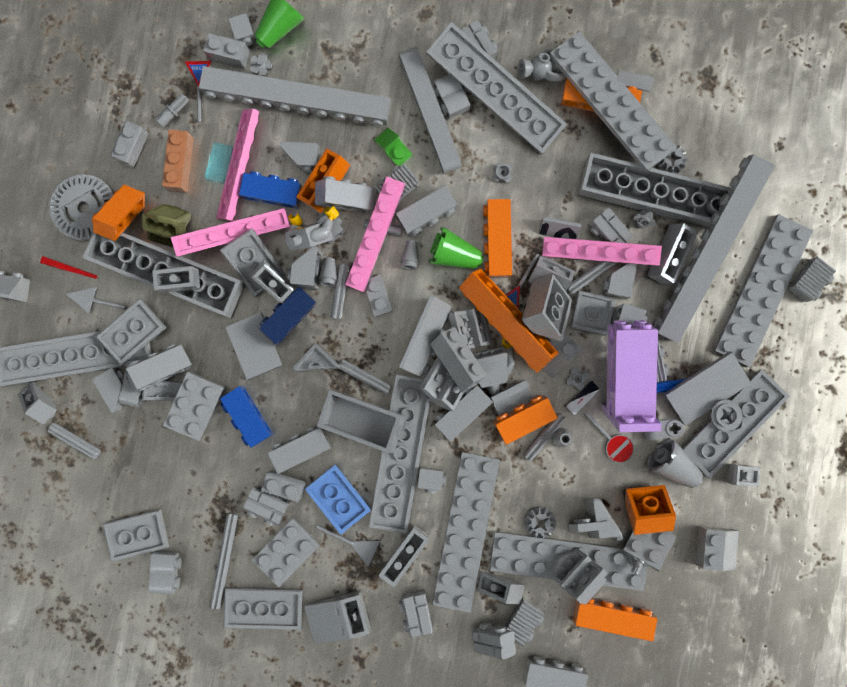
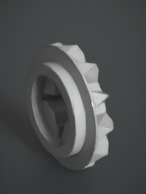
[657,145,688,174]
[710,400,742,431]
[525,507,556,538]

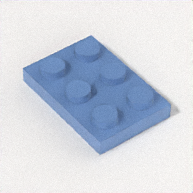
[305,464,372,535]

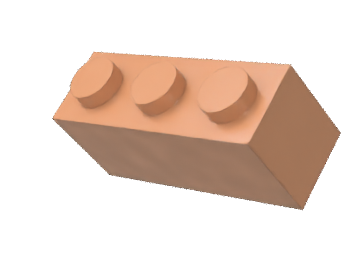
[162,130,194,193]

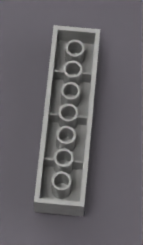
[578,153,730,228]
[83,232,245,318]

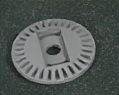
[49,174,113,240]

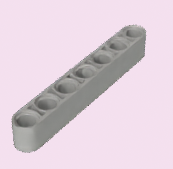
[399,47,462,174]

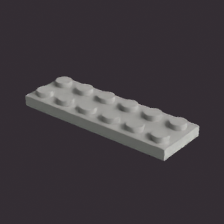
[682,369,790,479]

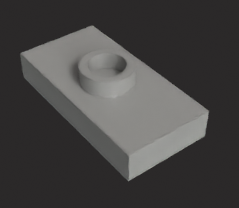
[142,381,183,401]

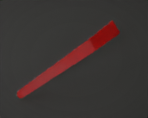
[40,256,98,279]

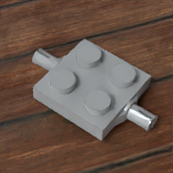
[623,531,677,575]

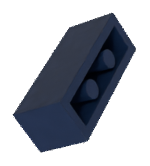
[259,287,316,346]

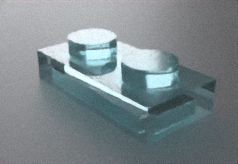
[205,142,233,184]

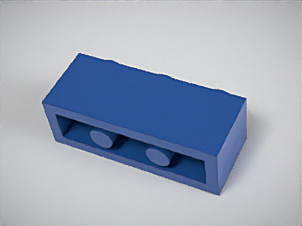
[239,171,302,209]
[220,386,274,448]

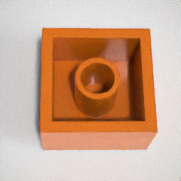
[625,485,676,535]

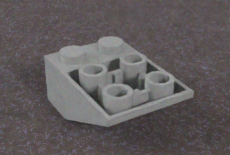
[305,590,371,644]

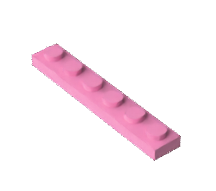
[216,108,259,221]
[345,176,405,292]
[171,208,290,257]
[542,237,662,266]

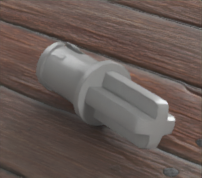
[155,94,189,127]

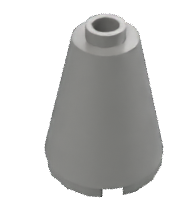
[647,438,703,488]

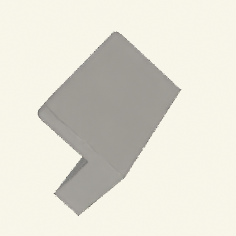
[529,255,575,291]
[490,380,533,415]

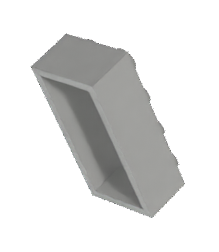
[317,389,406,453]

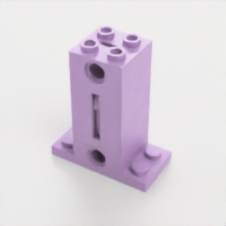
[602,320,661,432]

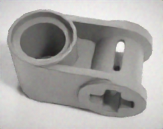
[119,374,144,408]
[645,419,684,440]

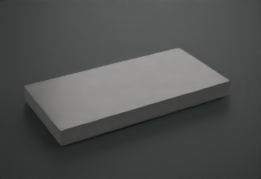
[664,351,751,426]
[223,587,303,630]

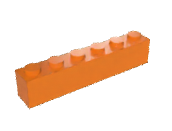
[459,269,559,373]

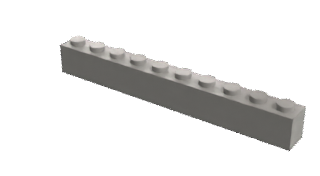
[199,66,391,127]
[654,155,775,343]

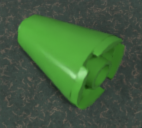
[255,0,304,48]
[428,227,484,269]

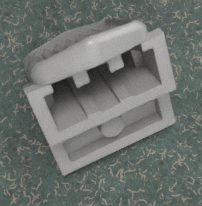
[568,498,623,541]
[551,548,608,604]

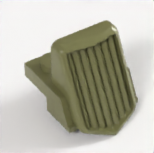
[142,204,191,247]

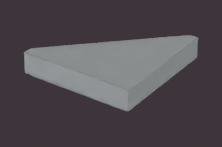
[292,343,341,372]

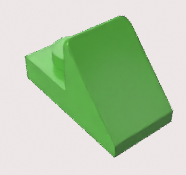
[374,128,413,166]

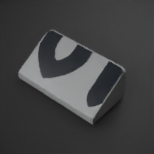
[539,217,581,239]

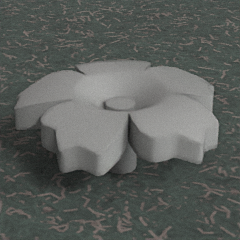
[249,53,273,76]

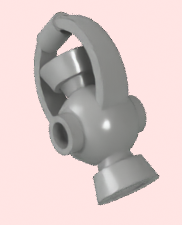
[518,50,566,82]

